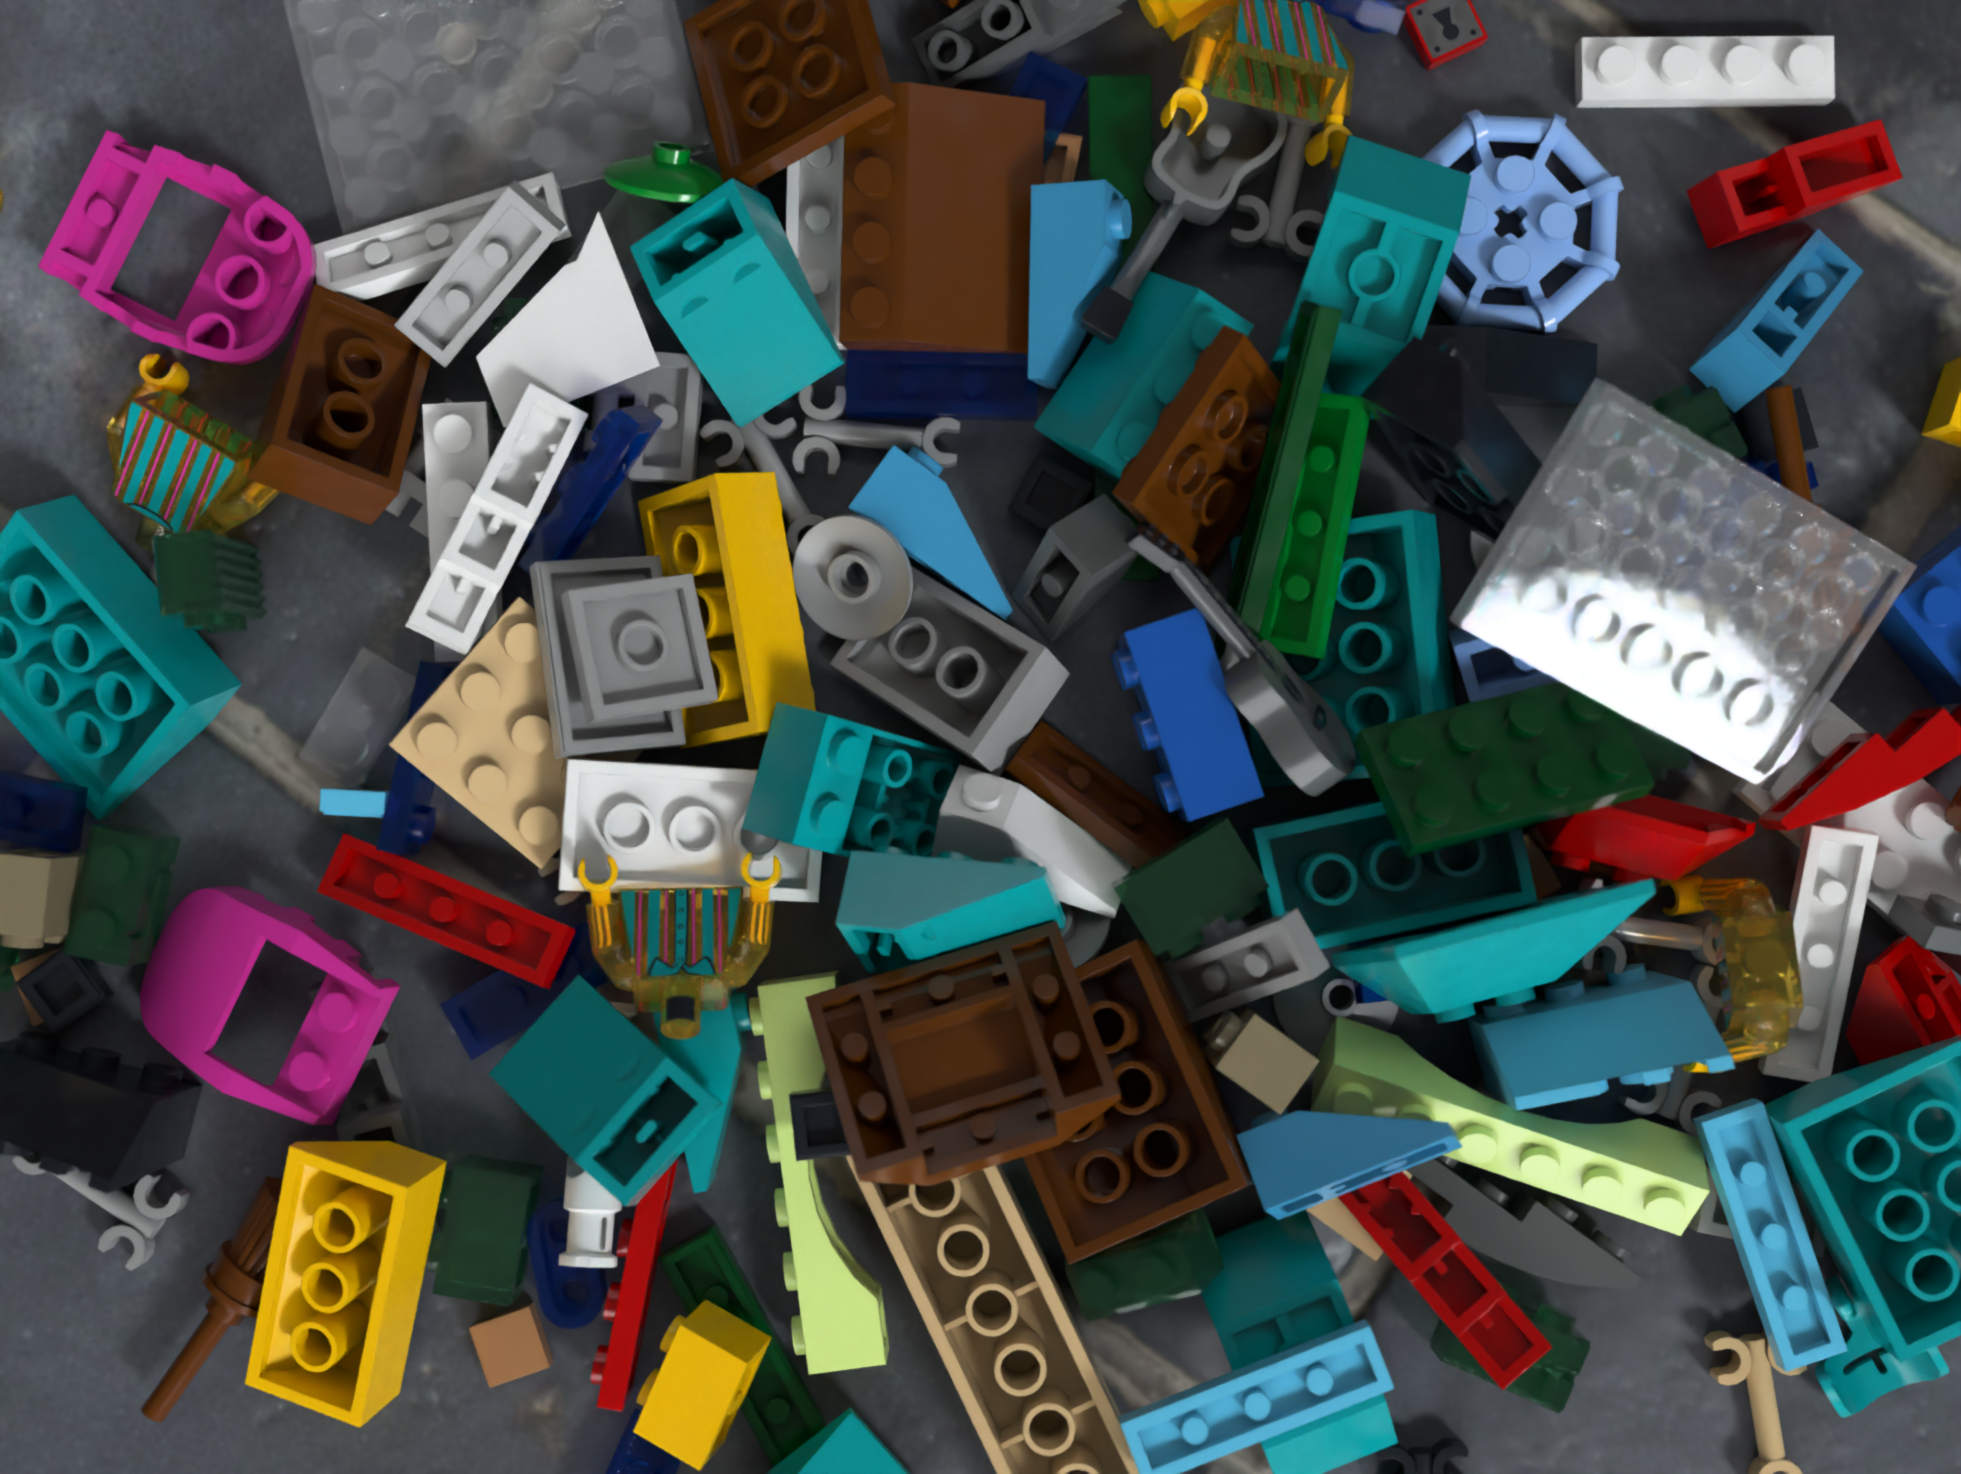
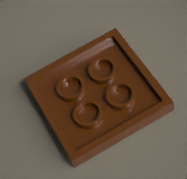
[684,0,897,188]
[1112,325,1280,577]

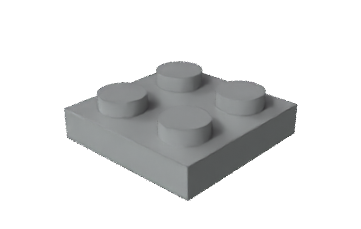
[561,573,719,724]

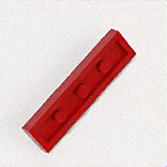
[316,833,576,990]
[590,1157,679,1412]

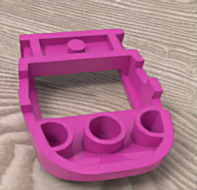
[38,130,316,366]
[140,885,400,1125]

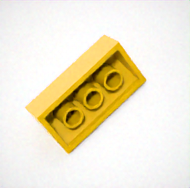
[638,472,816,749]
[245,1141,447,1428]

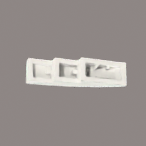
[405,383,589,655]

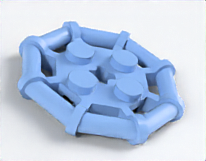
[1421,109,1624,336]

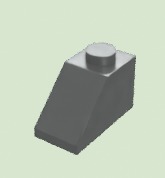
[1011,493,1139,642]

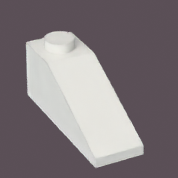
[931,764,1132,919]

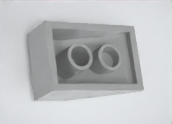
[830,566,1070,777]

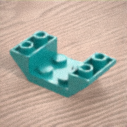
[1268,135,1472,421]
[1183,1210,1398,1474]

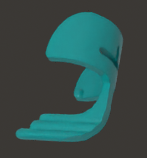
[1815,1275,1949,1418]

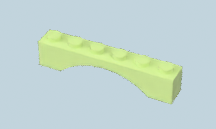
[749,971,889,1375]
[1311,1016,1710,1236]

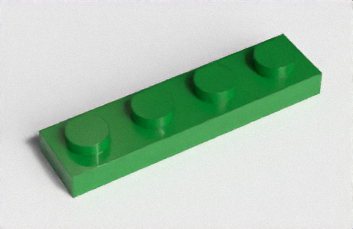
[1258,392,1371,659]

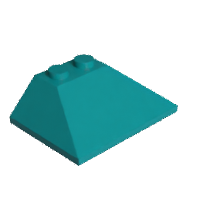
[1331,879,1656,1024]

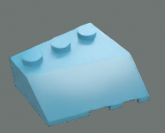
[1467,963,1735,1111]

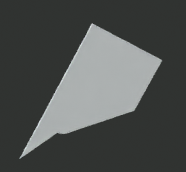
[476,211,660,427]

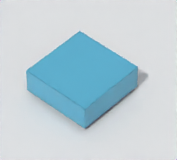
[319,788,402,818]

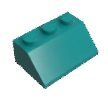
[1034,271,1255,484]

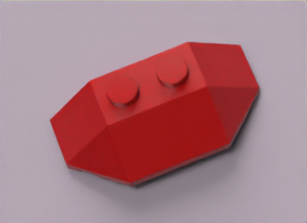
[1522,794,1756,883]
[1846,935,1961,1066]

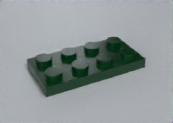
[1354,672,1656,858]

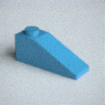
[1028,179,1132,389]
[1688,229,1864,413]
[848,445,1013,623]
[1236,1109,1463,1220]

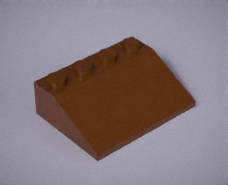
[839,82,1046,356]
[1023,939,1254,1265]

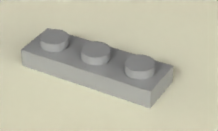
[394,180,566,368]
[1164,908,1330,1023]

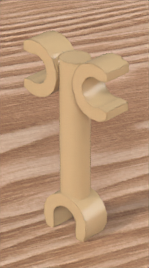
[1704,1330,1807,1474]

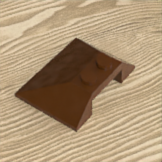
[805,921,1121,1186]

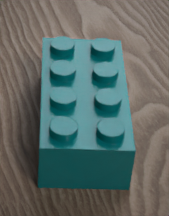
[1244,798,1538,949]

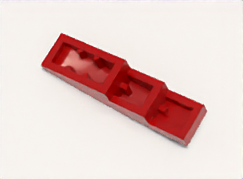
[1757,704,1961,831]
[1338,1171,1553,1391]

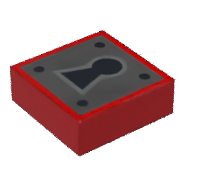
[1400,0,1488,71]

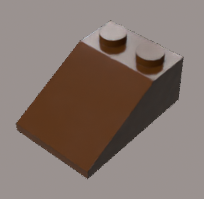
[246,283,431,525]

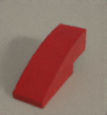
[1686,119,1903,249]

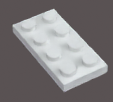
[1732,694,1961,954]
[558,758,822,902]

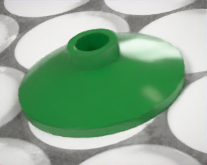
[604,141,723,203]

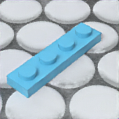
[1693,1098,1848,1372]
[1118,1319,1395,1474]

